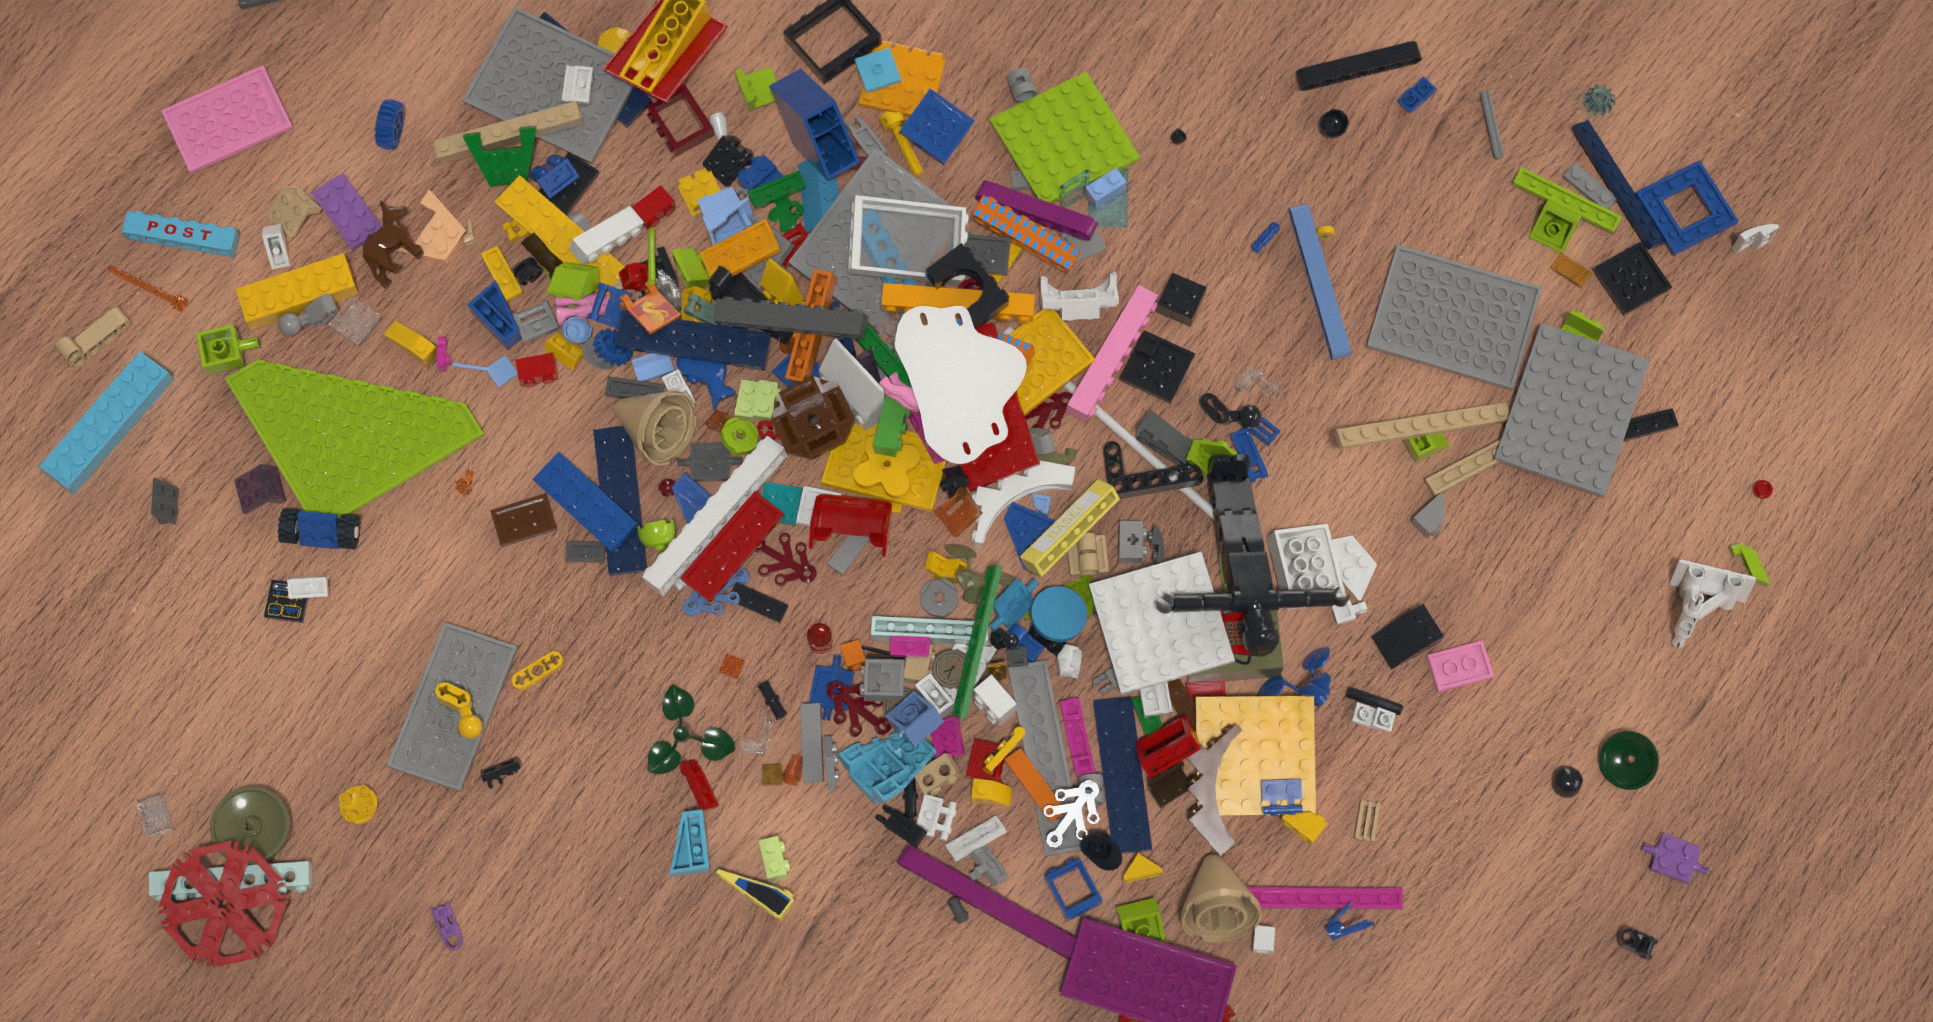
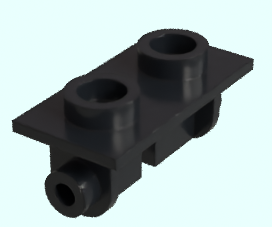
[1028,624,1068,657]

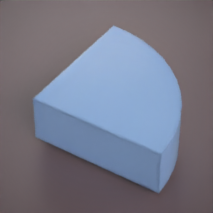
[1032,493,1051,516]

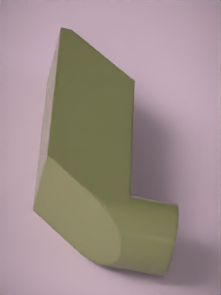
[1037,448,1077,465]

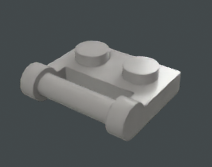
[512,300,559,344]

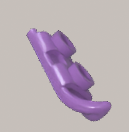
[430,901,463,951]

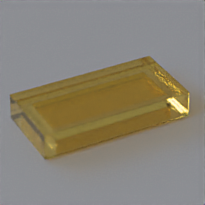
[1550,252,1592,289]

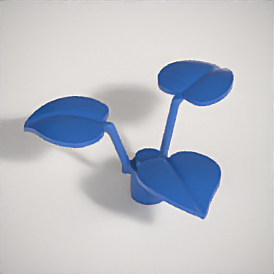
[1257,646,1331,706]

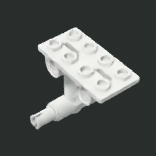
[1670,560,1756,648]

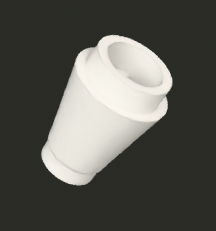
[709,113,728,141]

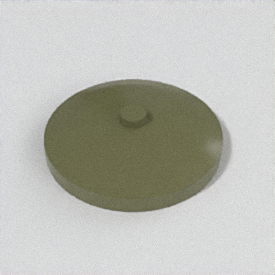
[210,786,291,865]

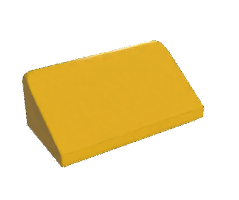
[544,332,584,370]

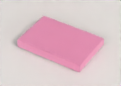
[1426,640,1494,693]

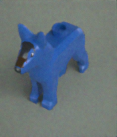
[676,357,736,411]

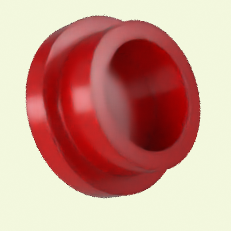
[1753,480,1773,499]

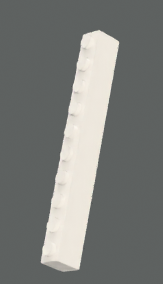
[642,436,787,597]

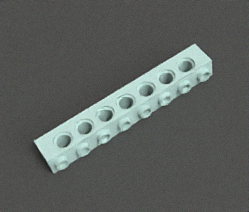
[149,861,313,902]

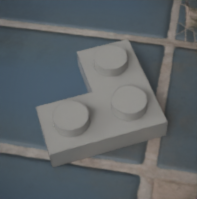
[824,736,839,791]

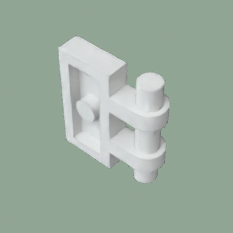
[917,794,957,841]

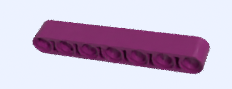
[975,180,1098,241]

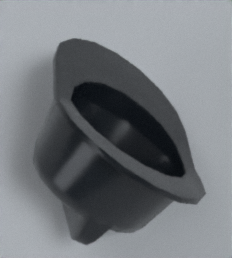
[1080,830,1123,871]

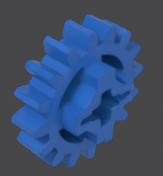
[592,328,633,366]

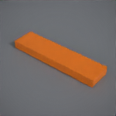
[1004,748,1066,823]

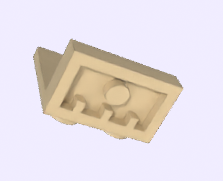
[267,186,322,238]

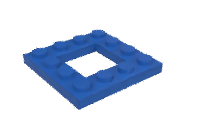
[1635,160,1739,256]

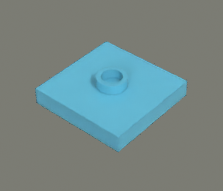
[855,48,901,93]

